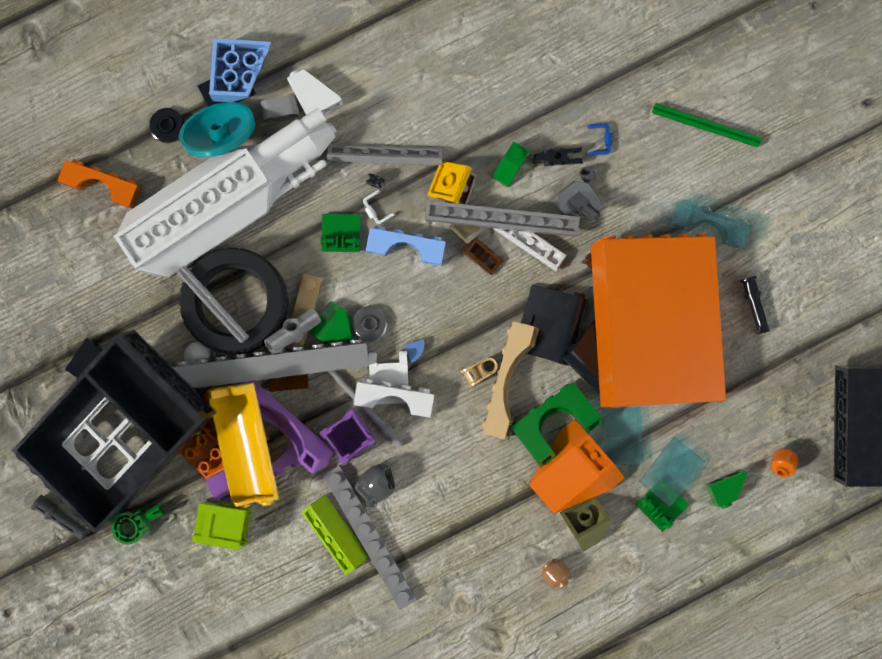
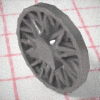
[352,306,388,342]

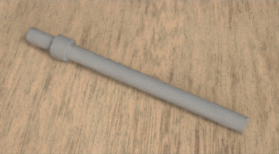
[327,370,403,448]

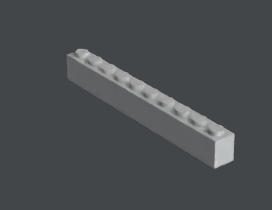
[172,339,369,388]

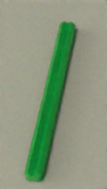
[652,103,762,147]

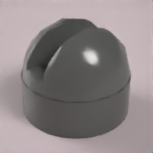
[579,166,596,183]

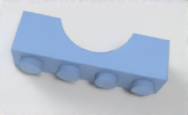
[366,226,446,266]

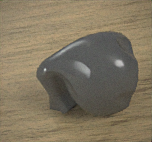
[355,464,395,508]

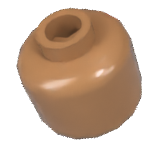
[541,559,570,589]

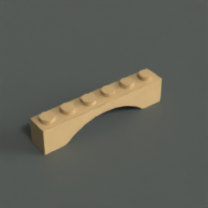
[482,321,539,440]

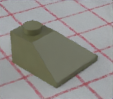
[560,497,611,552]

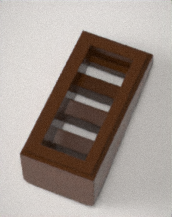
[461,238,503,275]

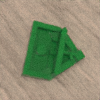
[309,301,353,345]

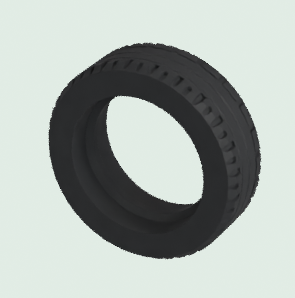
[179,248,288,354]

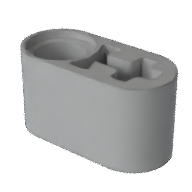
[261,95,299,122]

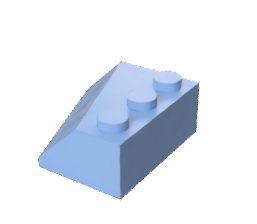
[209,38,271,102]

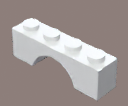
[353,378,434,418]

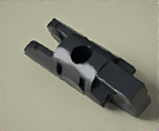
[533,147,583,166]

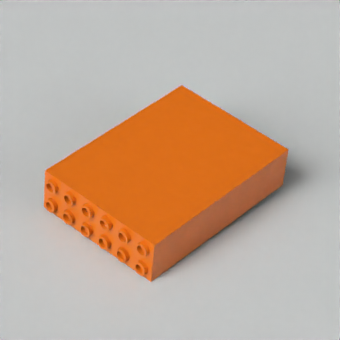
[591,234,726,407]

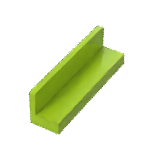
[301,495,369,575]

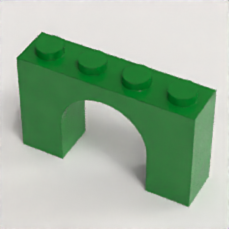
[511,382,603,468]

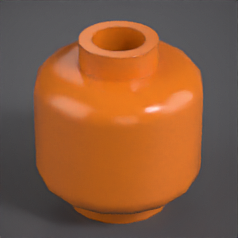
[771,448,799,477]

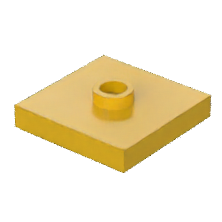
[427,161,472,204]

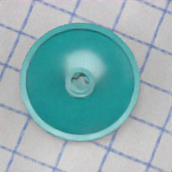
[179,102,255,157]

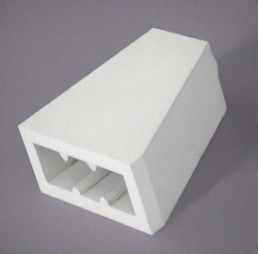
[287,69,343,115]

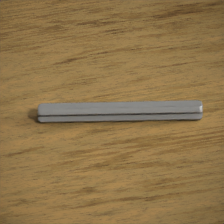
[177,266,249,343]

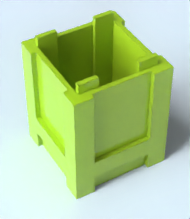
[192,500,254,550]

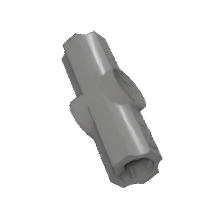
[264,309,321,354]

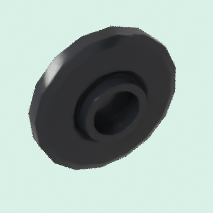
[149,108,185,143]

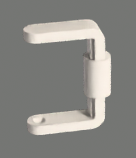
[363,189,396,225]

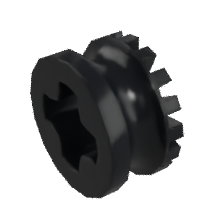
[365,173,385,189]

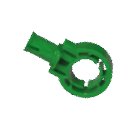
[111,504,165,545]

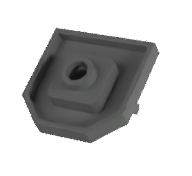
[556,181,603,224]

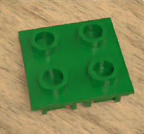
[320,214,360,252]
[635,478,689,532]

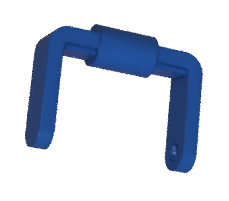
[588,124,612,156]

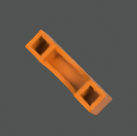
[57,159,142,209]

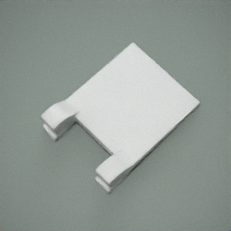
[368,351,409,405]

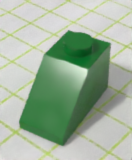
[492,142,530,187]
[706,470,747,509]

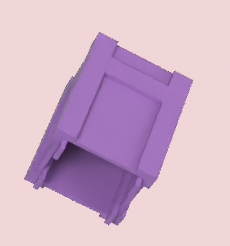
[320,409,377,465]

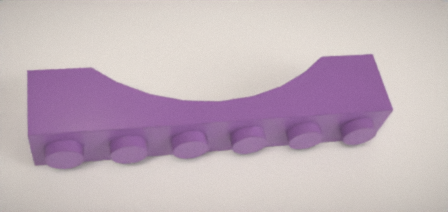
[242,381,334,474]
[206,428,316,502]

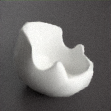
[184,342,216,364]

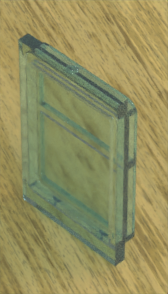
[601,406,644,465]

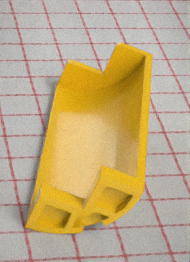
[207,383,279,509]

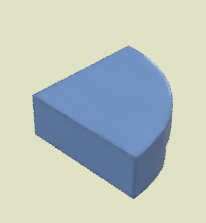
[405,339,424,363]

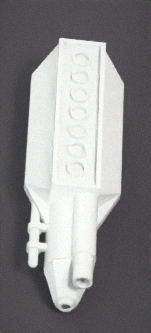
[114,108,337,278]

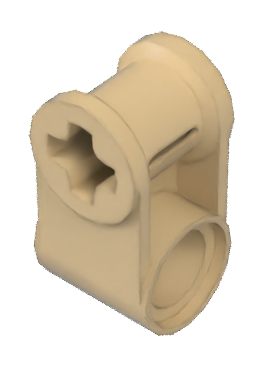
[460,357,498,388]

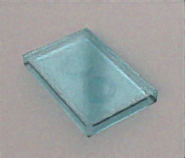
[639,437,705,507]

